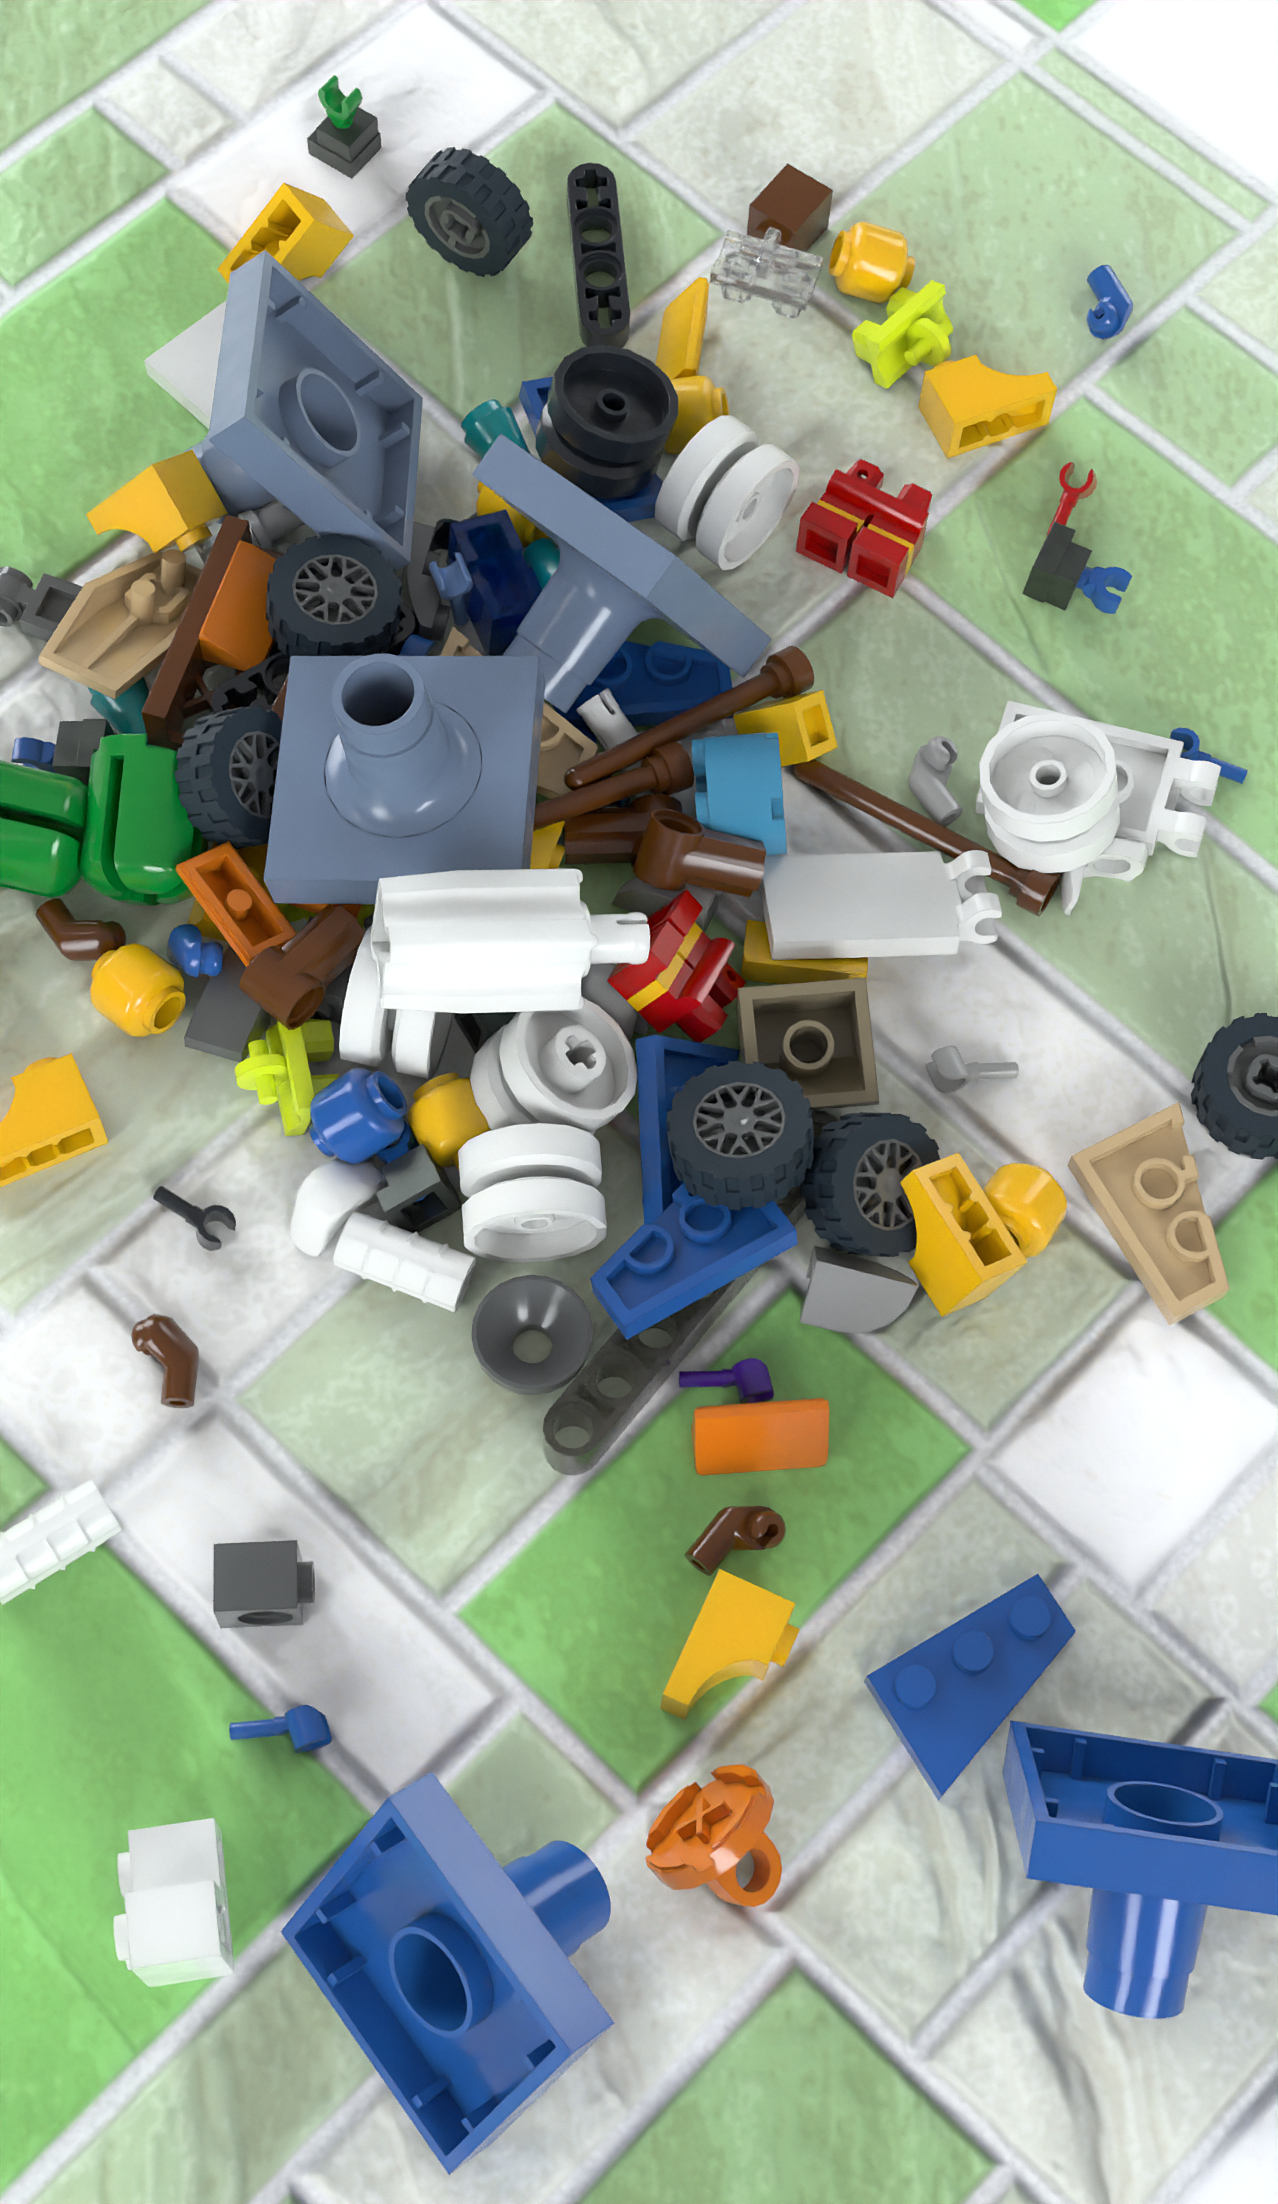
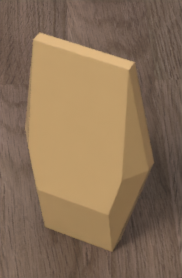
[39,549,202,699]

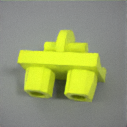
[852,280,953,389]
[234,1019,340,1136]

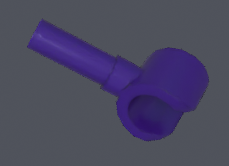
[679,1358,774,1404]

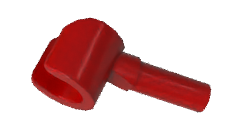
[1047,462,1097,535]

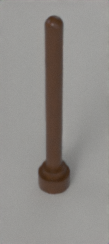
[564,646,814,791]
[533,742,694,832]
[794,759,1062,917]

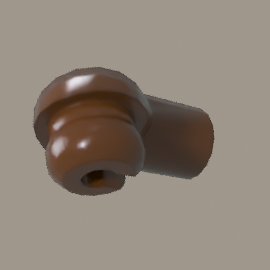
[35,898,127,961]
[131,1314,199,1408]
[685,1506,786,1576]

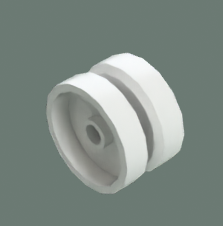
[655,415,800,570]
[979,712,1120,873]
[339,924,454,1079]
[470,998,637,1135]
[458,1123,607,1263]

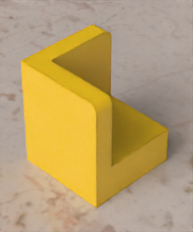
[733,690,838,767]

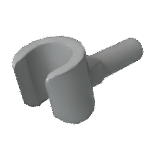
[925,1045,1019,1093]

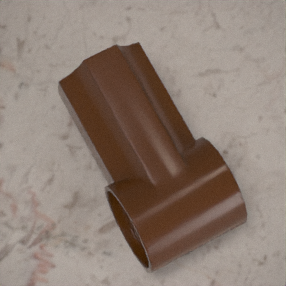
[564,794,683,867]
[633,809,767,898]
[239,904,365,1030]

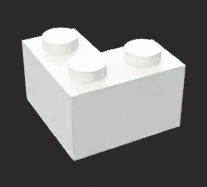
[114,1818,235,1987]

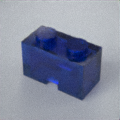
[447,509,542,656]

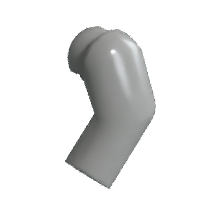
[908,736,963,827]

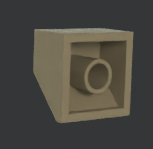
[735,978,879,1110]

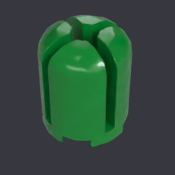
[80,734,208,906]
[0,760,88,898]

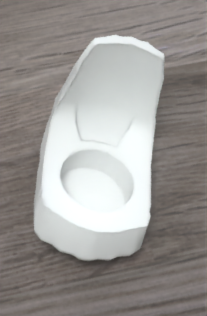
[1060,837,1148,916]
[290,1158,387,1257]

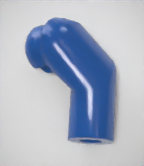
[1086,265,1133,339]

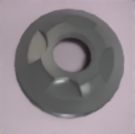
[471,1275,593,1395]

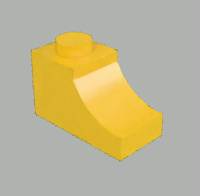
[217,182,354,284]
[918,354,1057,459]
[86,449,228,553]
[0,1053,109,1187]
[900,1152,1028,1317]
[660,1569,800,1720]

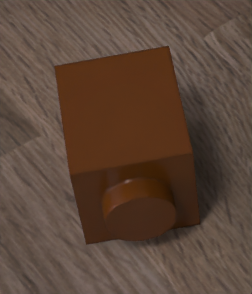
[746,163,833,269]

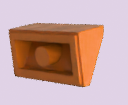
[199,540,276,671]
[175,841,297,967]
[691,1398,829,1476]

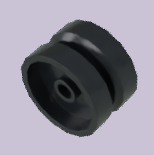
[535,345,678,499]

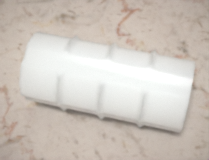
[333,1211,476,1313]
[0,1479,122,1605]

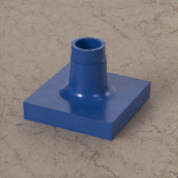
[1002,1721,1278,2019]
[281,1772,615,2175]

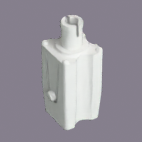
[371,869,650,1013]

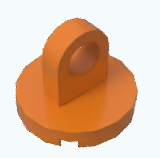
[645,1764,782,1907]

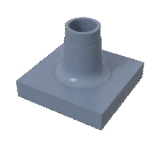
[183,250,423,571]
[472,433,772,713]
[264,654,545,904]

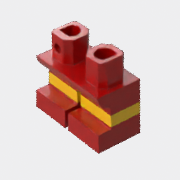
[796,459,932,598]
[607,889,746,1043]

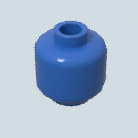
[309,1068,407,1164]

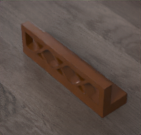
[141,515,285,751]

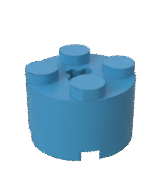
[692,732,787,856]

